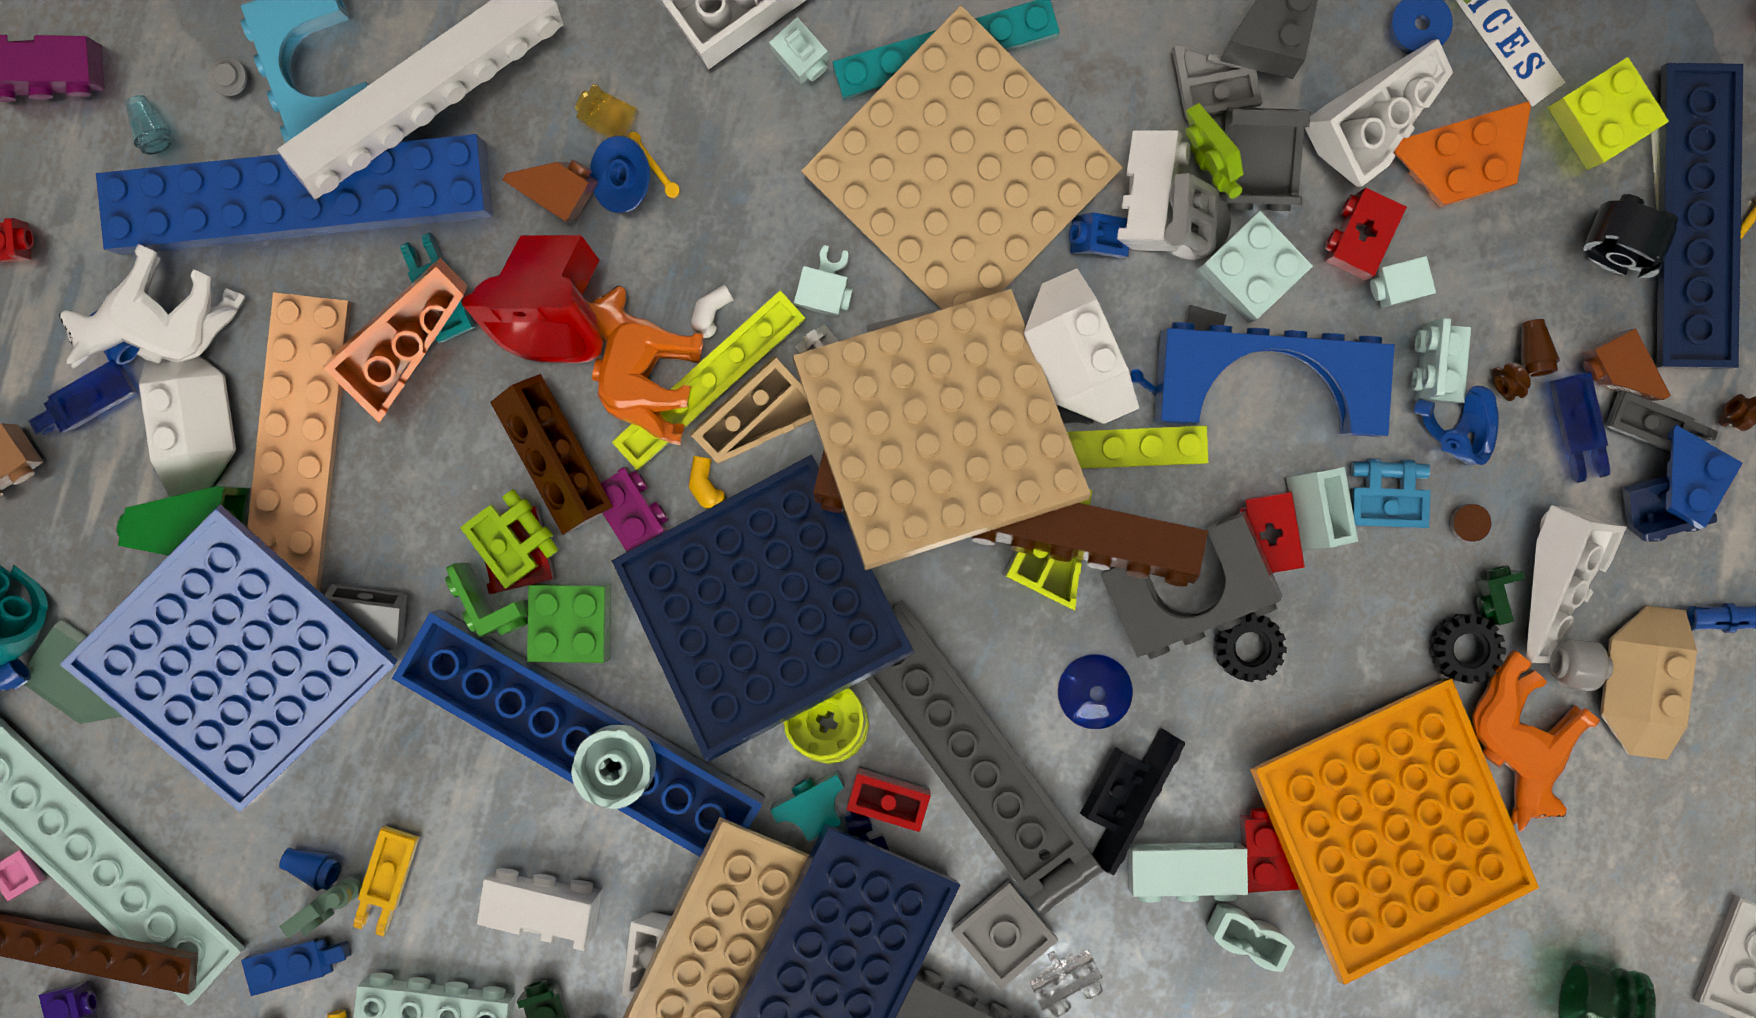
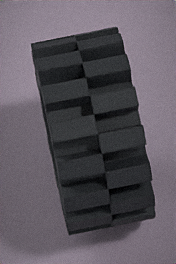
[1213,613,1287,682]
[1429,614,1506,684]

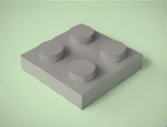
[951,880,1058,990]

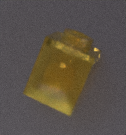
[575,84,639,138]

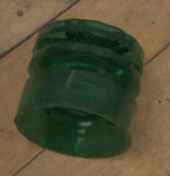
[1558,959,1656,1018]

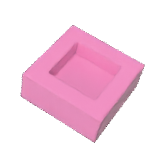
[0,849,46,902]

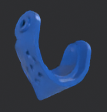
[1414,386,1499,465]

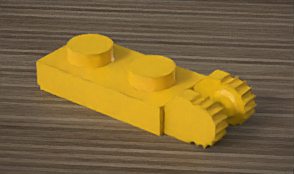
[353,825,420,937]

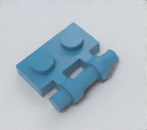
[1351,458,1431,528]

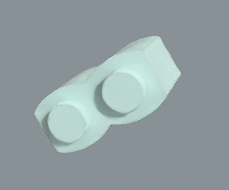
[1206,903,1295,972]

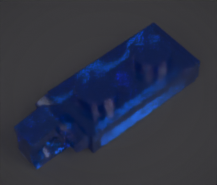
[28,360,138,435]

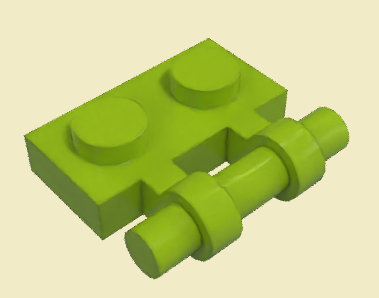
[1185,103,1244,199]
[460,489,559,589]

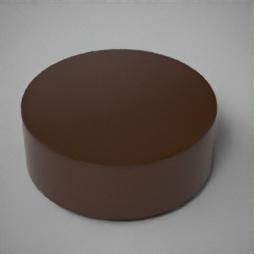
[1450,504,1492,542]

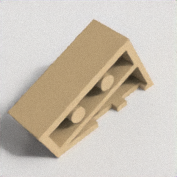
[691,356,813,464]

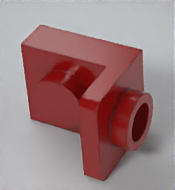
[0,218,34,263]

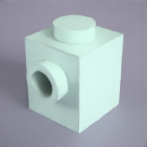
[1370,256,1436,308]

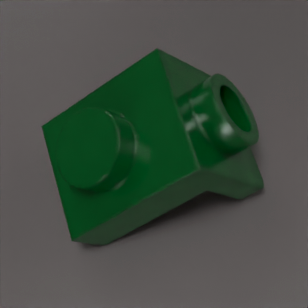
[1476,565,1525,626]

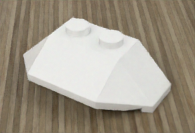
[1023,268,1139,424]
[139,356,236,497]

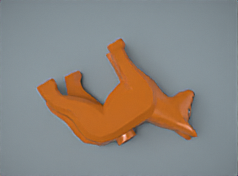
[586,285,703,445]
[1472,650,1600,832]

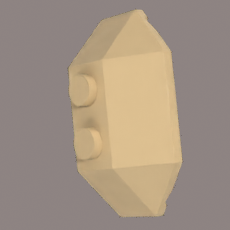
[1600,605,1697,759]

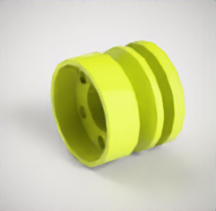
[783,688,869,764]

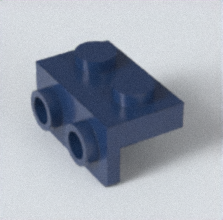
[1623,476,1717,542]

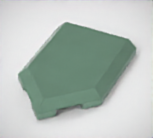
[24,619,122,724]

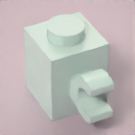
[769,17,829,84]
[794,245,853,318]

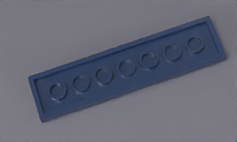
[1657,63,1743,369]

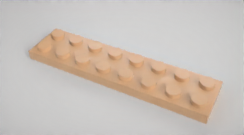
[247,292,352,591]

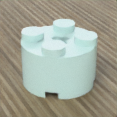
[571,725,656,809]

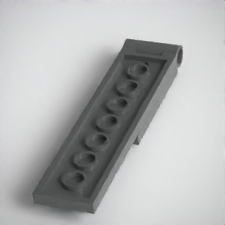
[866,600,1103,916]

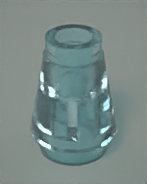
[125,95,171,155]

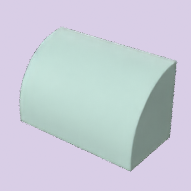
[1286,467,1358,551]

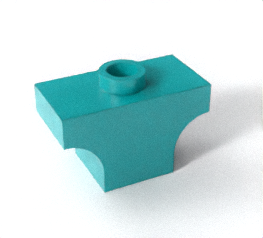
[770,770,845,841]

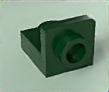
[516,980,570,1018]

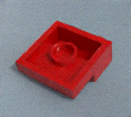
[1239,808,1300,893]

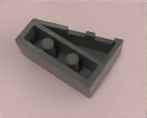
[1220,0,1318,79]

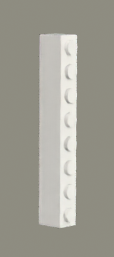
[277,0,564,200]

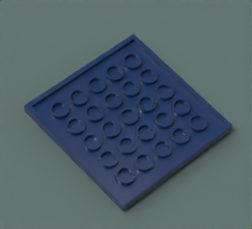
[611,454,915,762]

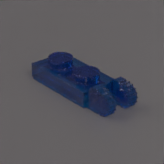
[1549,372,1611,483]

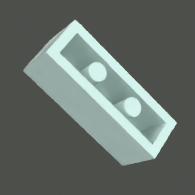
[1128,842,1248,903]

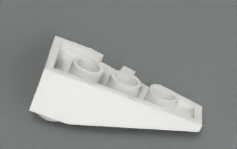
[1526,505,1627,663]

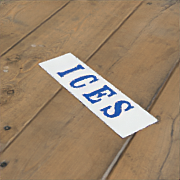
[1455,0,1566,107]

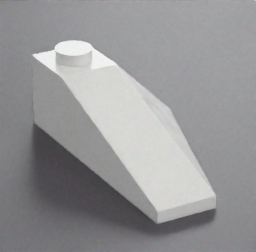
[1305,39,1453,187]

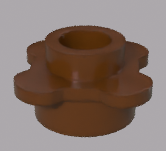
[1492,363,1531,401]
[1718,394,1756,432]

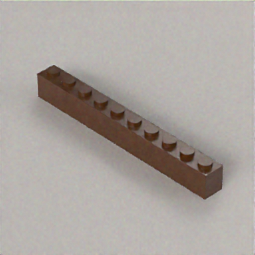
[813,450,1208,587]

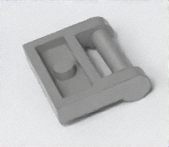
[1165,173,1219,258]

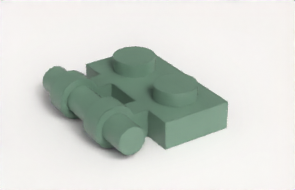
[279,877,361,939]

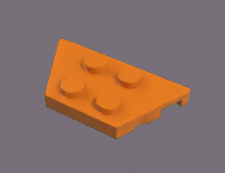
[1393,101,1531,207]

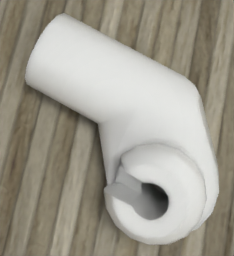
[691,284,734,338]

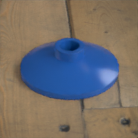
[590,136,650,213]

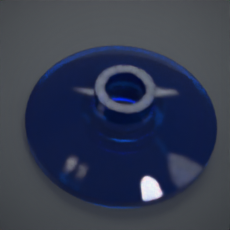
[1058,654,1133,729]

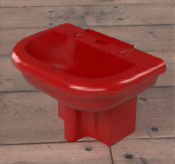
[461,235,603,363]

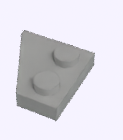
[1172,45,1263,120]

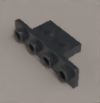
[1080,729,1185,875]

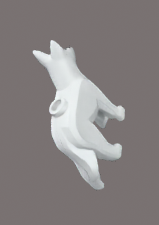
[59,244,246,368]

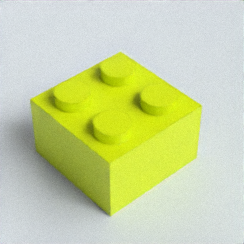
[1547,57,1669,171]

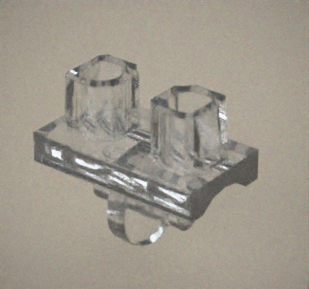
[1029,950,1103,1017]

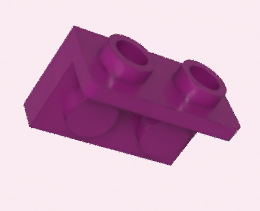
[601,467,669,552]

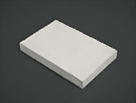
[1694,895,1756,1018]

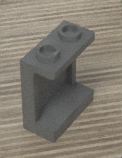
[1220,107,1311,211]

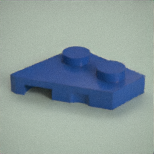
[1666,425,1743,530]

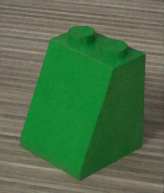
[116,486,250,556]

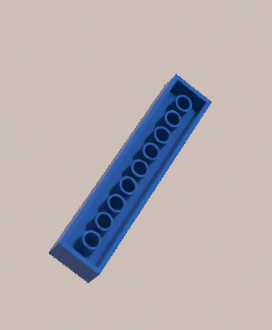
[96,134,493,255]
[391,610,765,857]

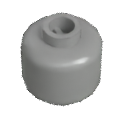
[1550,639,1613,691]

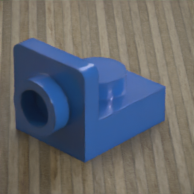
[1069,212,1129,258]

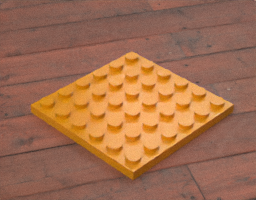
[1250,678,1539,985]

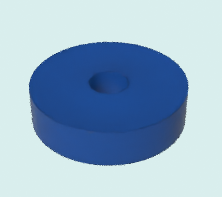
[1388,0,1453,55]

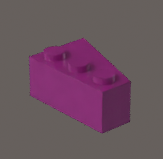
[0,35,105,102]

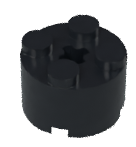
[1583,194,1678,278]

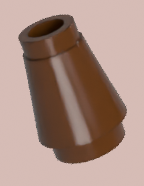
[1521,319,1560,377]

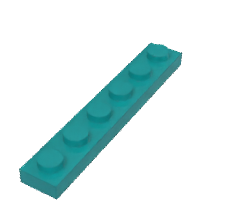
[832,0,1060,101]

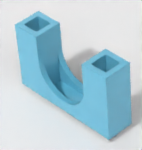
[241,0,369,143]

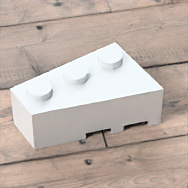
[1117,130,1190,251]
[477,868,602,951]

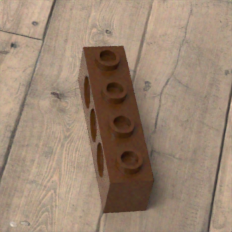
[490,374,613,535]

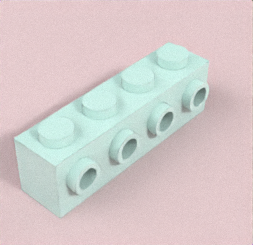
[353,973,516,1018]

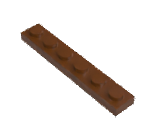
[0,913,198,995]

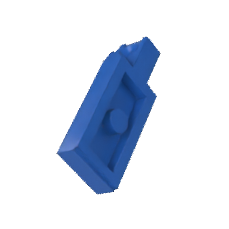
[241,937,352,996]

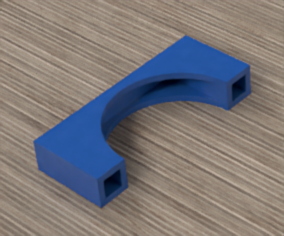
[1154,322,1395,437]

